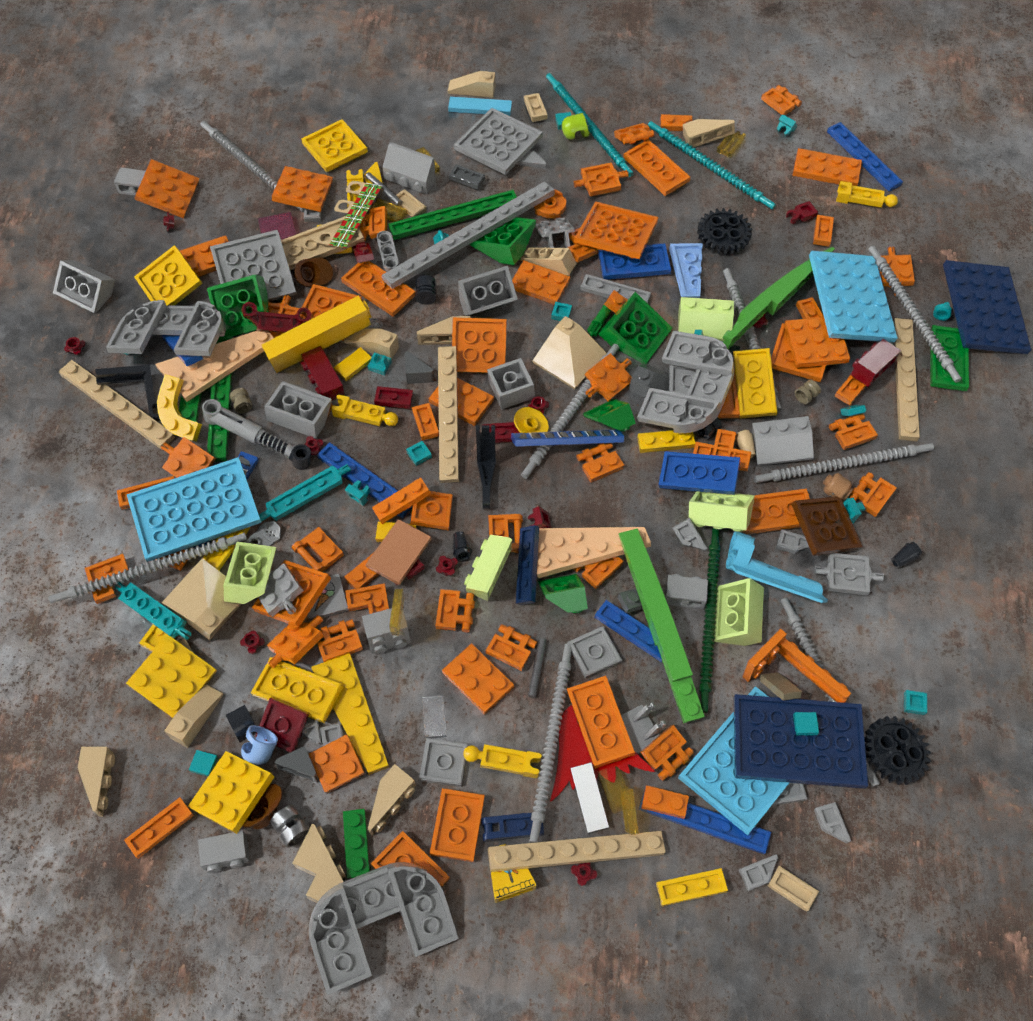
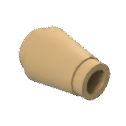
[735,430,756,458]

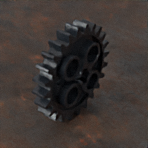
[697,208,752,255]
[864,716,931,785]

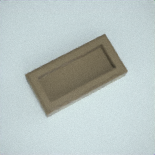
[760,672,802,701]

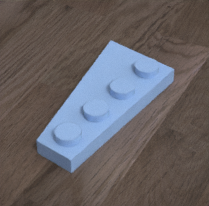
[669,243,703,298]

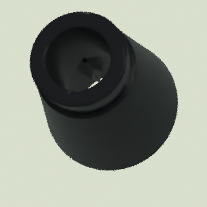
[453,531,472,561]
[891,542,922,568]

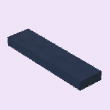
[516,525,539,605]

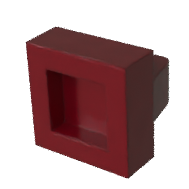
[528,506,552,528]

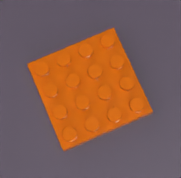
[575,201,659,259]

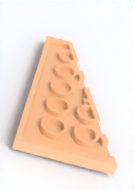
[155,330,274,402]
[537,527,651,579]

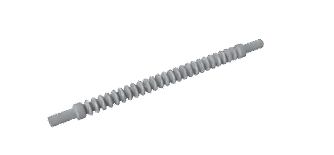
[201,121,304,212]
[868,246,962,383]
[723,268,782,412]
[521,344,619,479]
[754,443,934,483]
[48,533,247,604]
[781,598,880,787]
[529,644,572,843]

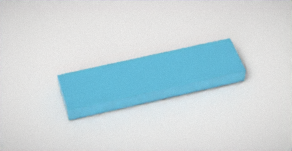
[448,97,512,116]

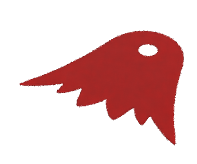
[550,705,655,802]

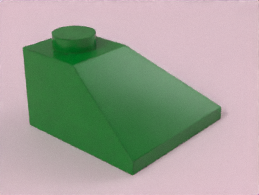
[582,399,636,432]
[538,574,588,613]

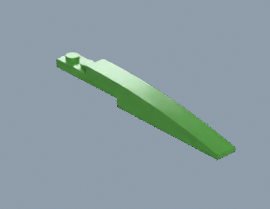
[723,247,835,349]
[618,528,705,724]

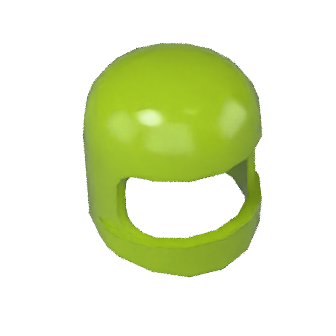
[562,113,590,140]

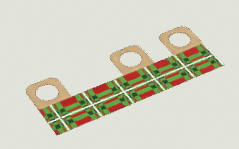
[315,181,382,248]

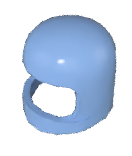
[241,725,278,765]

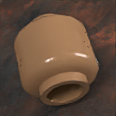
[823,473,853,501]

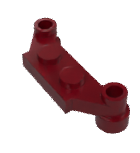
[242,302,311,333]

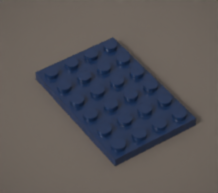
[943,260,1031,354]
[733,694,868,789]

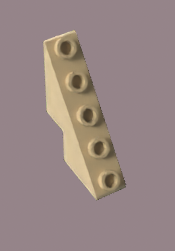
[293,824,346,903]

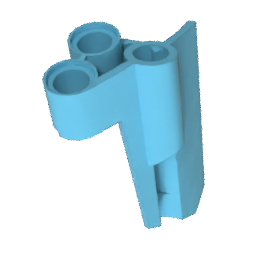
[726,531,828,603]

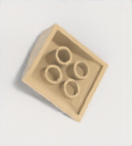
[533,316,607,390]
[162,558,241,641]

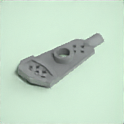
[229,521,281,561]

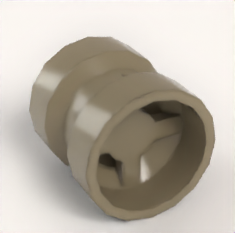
[795,380,821,404]
[230,388,253,414]

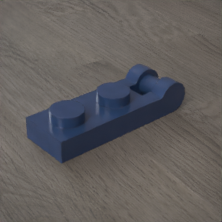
[481,812,544,842]

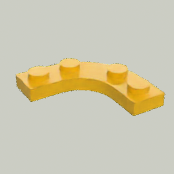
[157,374,202,442]

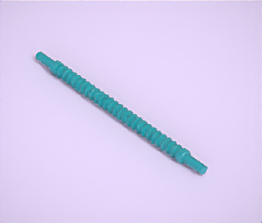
[546,73,634,177]
[648,121,776,210]

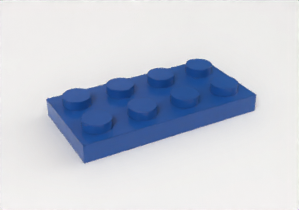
[598,243,671,280]
[659,451,740,495]

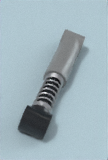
[202,399,311,470]

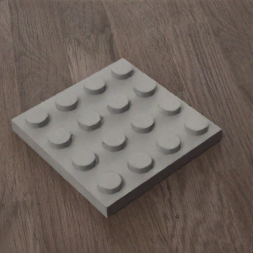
[454,108,543,175]
[210,230,297,302]

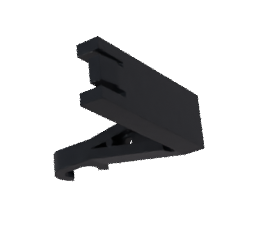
[95,365,160,421]
[476,425,496,509]

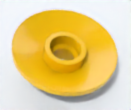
[514,407,549,433]

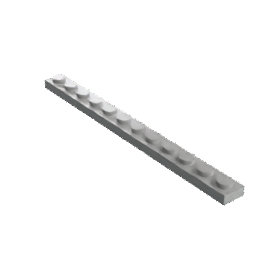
[382,182,555,289]

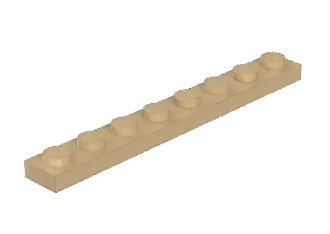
[893,318,920,441]
[438,346,459,483]
[58,360,175,450]
[488,831,666,872]

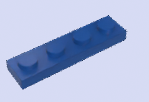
[594,600,662,662]

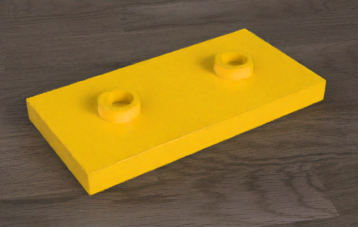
[733,348,777,418]
[251,657,344,723]

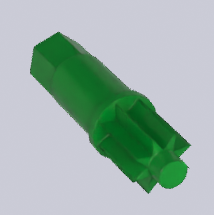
[587,305,612,337]

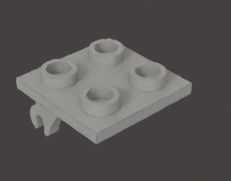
[535,218,575,248]
[621,702,666,754]

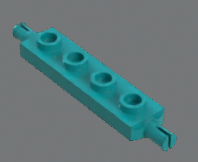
[259,464,351,522]
[115,582,192,640]

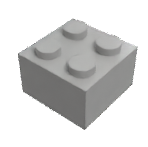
[487,358,535,410]
[362,606,411,654]

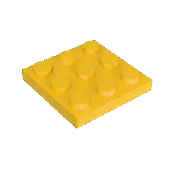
[301,119,368,172]
[134,245,203,306]
[126,634,217,718]
[188,751,275,834]

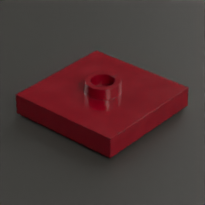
[255,697,310,753]

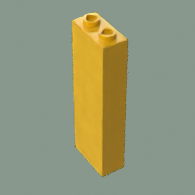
[261,295,372,373]

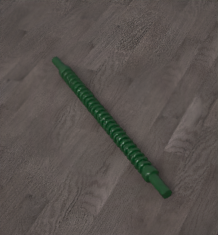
[699,528,721,713]

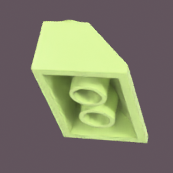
[678,297,734,341]
[689,491,755,532]
[464,535,512,601]
[223,542,276,604]
[714,578,764,646]

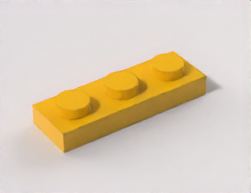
[637,430,695,453]
[656,868,728,906]

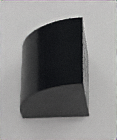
[226,705,257,742]

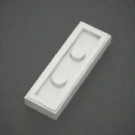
[571,763,609,833]

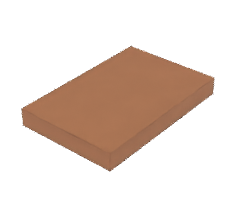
[366,519,431,585]

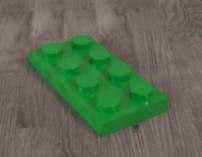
[930,325,969,391]

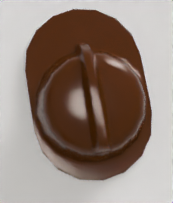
[294,258,333,287]
[243,784,282,829]

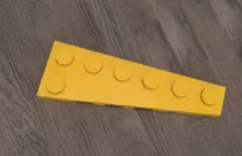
[311,653,389,775]

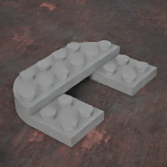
[106,300,225,356]
[637,331,734,433]
[309,862,459,995]

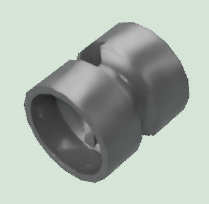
[270,805,310,848]

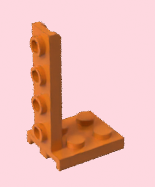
[742,629,851,703]

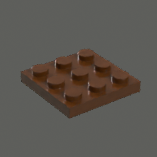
[791,497,863,556]

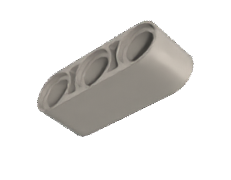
[377,231,399,272]

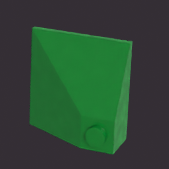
[469,217,536,265]
[207,275,269,337]
[599,292,672,364]

